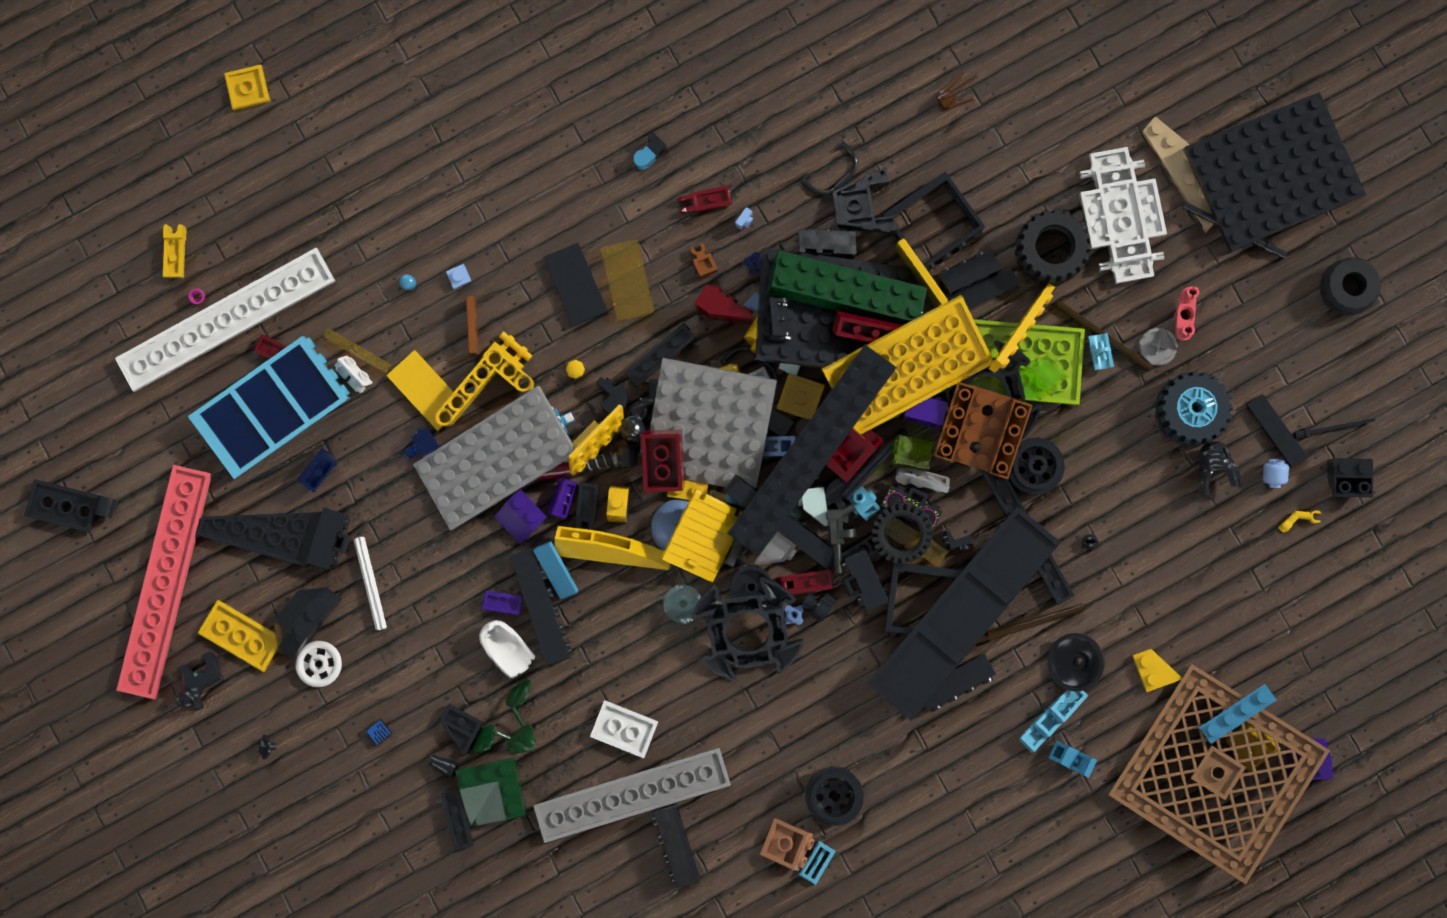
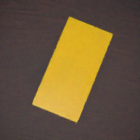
[895,239,948,308]
[386,350,462,432]
[198,600,278,672]

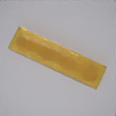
[873,517,948,567]

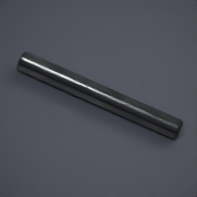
[840,428,908,499]

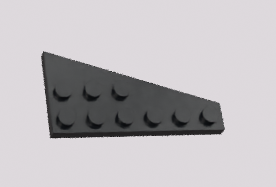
[196,512,322,567]

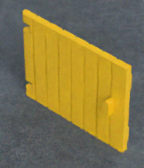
[661,489,743,583]

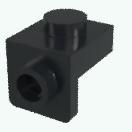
[942,529,973,551]

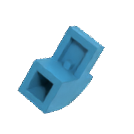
[1049,741,1097,778]

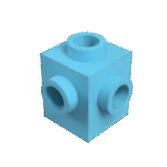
[848,487,881,521]

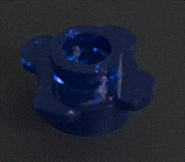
[743,252,761,275]

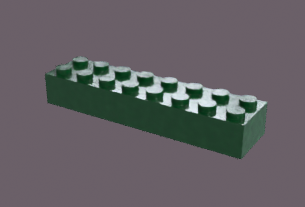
[767,251,927,325]

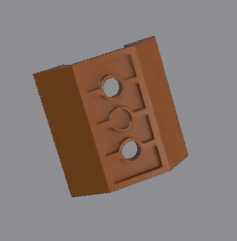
[934,382,1033,479]

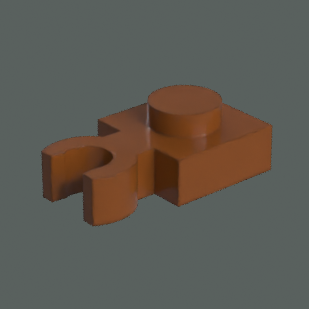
[691,243,718,279]

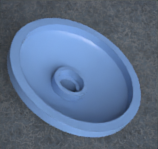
[651,499,689,551]

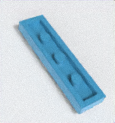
[1199,684,1277,744]

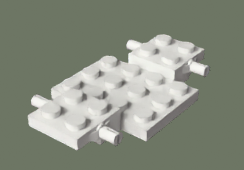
[1079,147,1167,284]

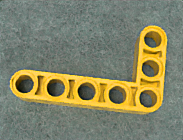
[435,350,534,427]

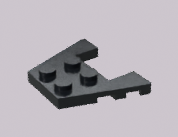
[833,167,898,234]

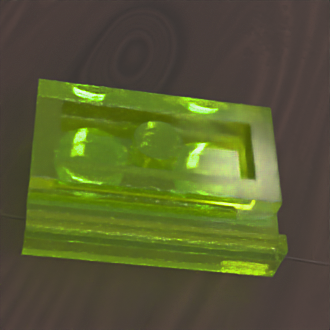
[892,435,933,469]

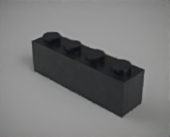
[924,653,996,712]

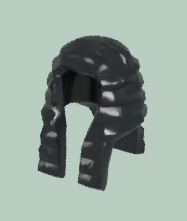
[1198,441,1244,497]

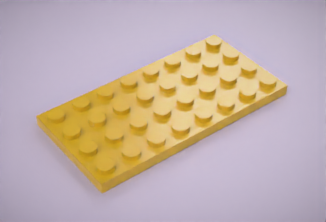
[822,295,993,434]

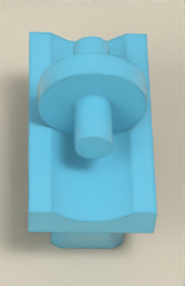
[1088,333,1114,371]

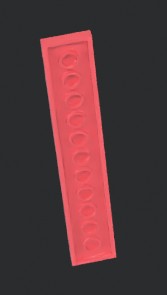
[116,465,212,699]

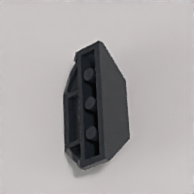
[274,587,342,661]

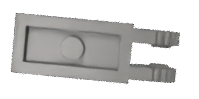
[896,466,950,493]

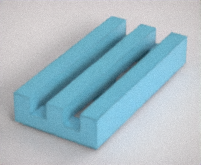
[799,841,836,885]

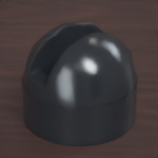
[1082,534,1098,550]

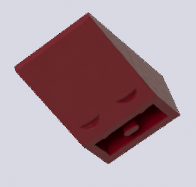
[694,284,755,324]

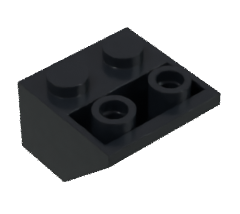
[1327,458,1373,498]

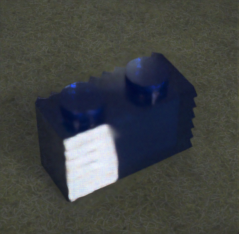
[299,448,337,492]

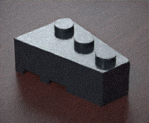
[798,229,856,258]

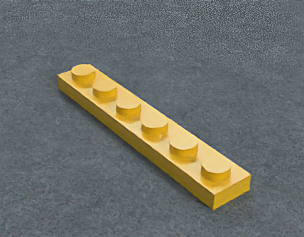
[989,283,1055,373]

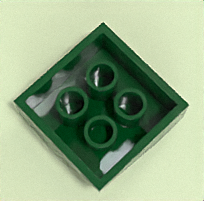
[456,756,527,827]

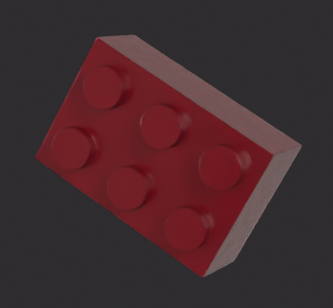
[641,430,685,492]

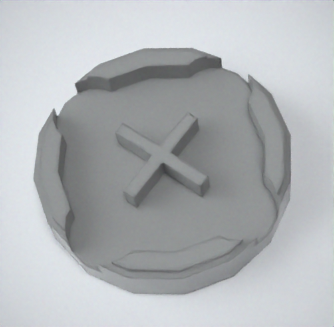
[1138,328,1178,366]

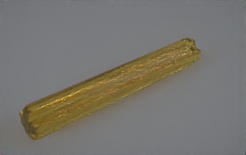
[322,328,391,373]

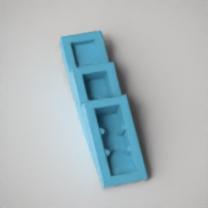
[1018,690,1088,753]

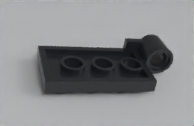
[24,479,117,533]

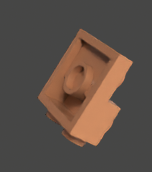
[760,818,814,871]

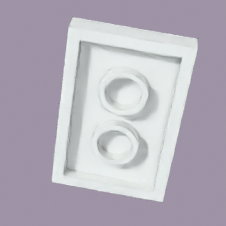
[590,700,659,758]

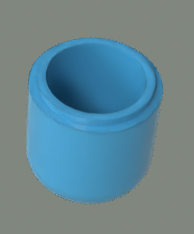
[399,274,416,291]

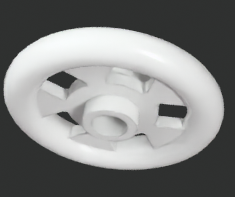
[295,641,342,687]

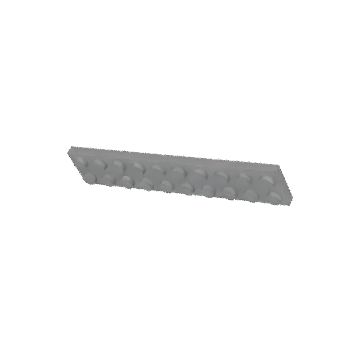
[533,747,731,843]

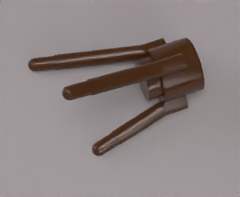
[936,72,978,110]

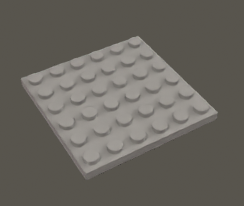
[650,358,777,488]

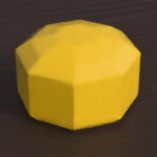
[566,360,585,379]

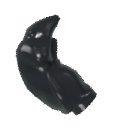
[621,397,655,446]

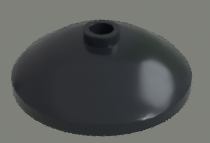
[1048,633,1105,692]

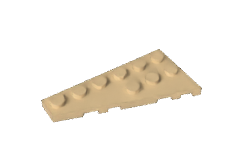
[1142,116,1213,233]

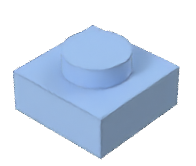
[735,207,753,230]
[446,264,472,290]

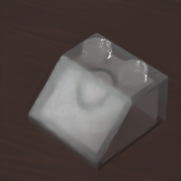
[754,532,797,565]

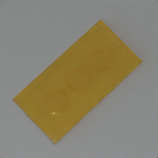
[600,239,654,322]

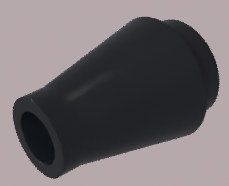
[428,755,459,778]

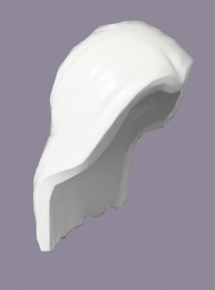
[479,620,535,678]

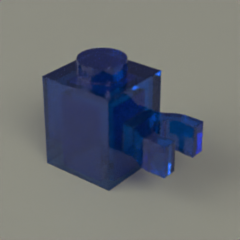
[404,427,441,459]

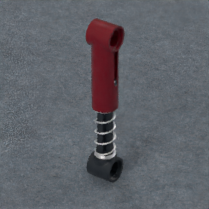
[532,447,638,482]

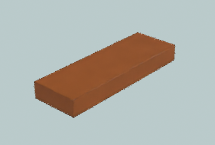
[466,296,479,356]

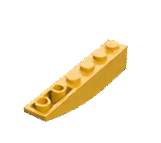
[555,526,670,570]

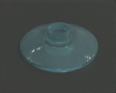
[664,585,701,623]

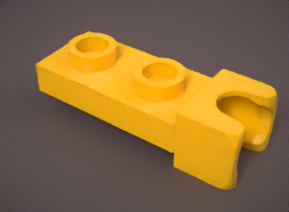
[163,224,186,278]

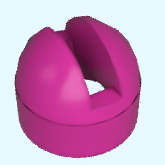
[189,289,205,304]

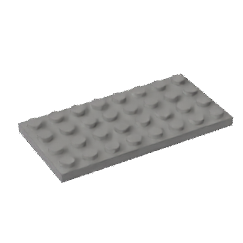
[413,386,575,531]

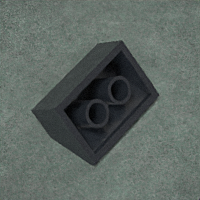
[937,251,1002,299]

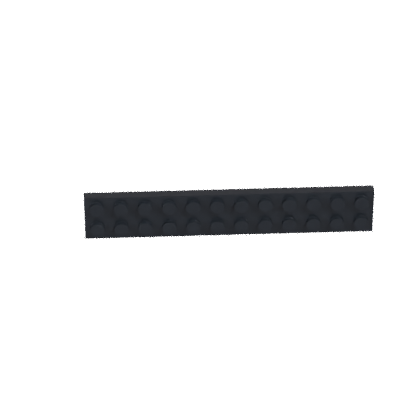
[727,344,897,557]

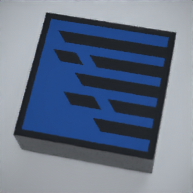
[365,719,393,746]

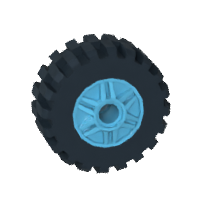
[1154,371,1233,446]

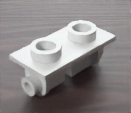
[334,356,373,393]

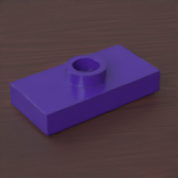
[548,477,578,520]
[482,591,524,615]

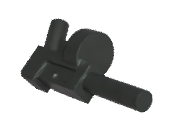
[826,503,856,573]

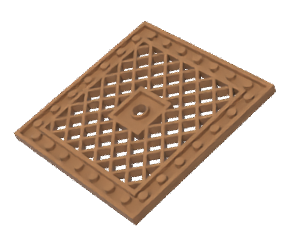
[1109,664,1330,884]

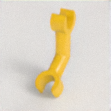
[1278,510,1321,533]

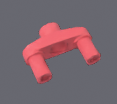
[1174,286,1199,341]

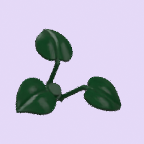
[471,680,536,753]

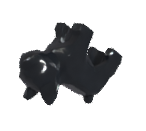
[176,652,224,709]

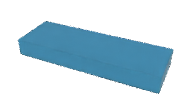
[533,541,578,599]

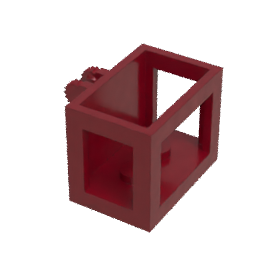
[826,428,884,482]

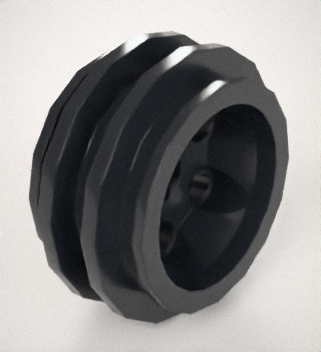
[1008,437,1065,496]
[805,766,864,826]

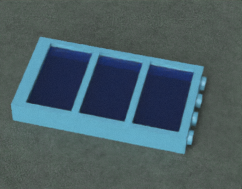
[188,336,350,479]

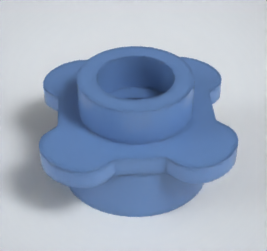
[785,605,804,625]

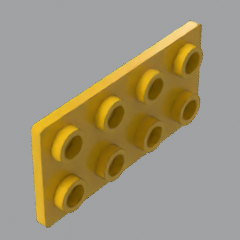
[568,404,624,476]

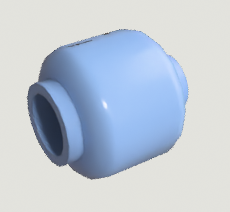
[1263,459,1289,488]

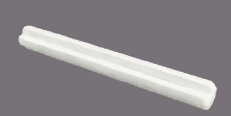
[354,537,387,630]

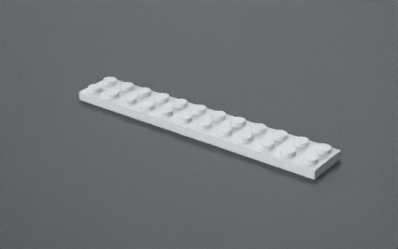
[115,248,336,392]

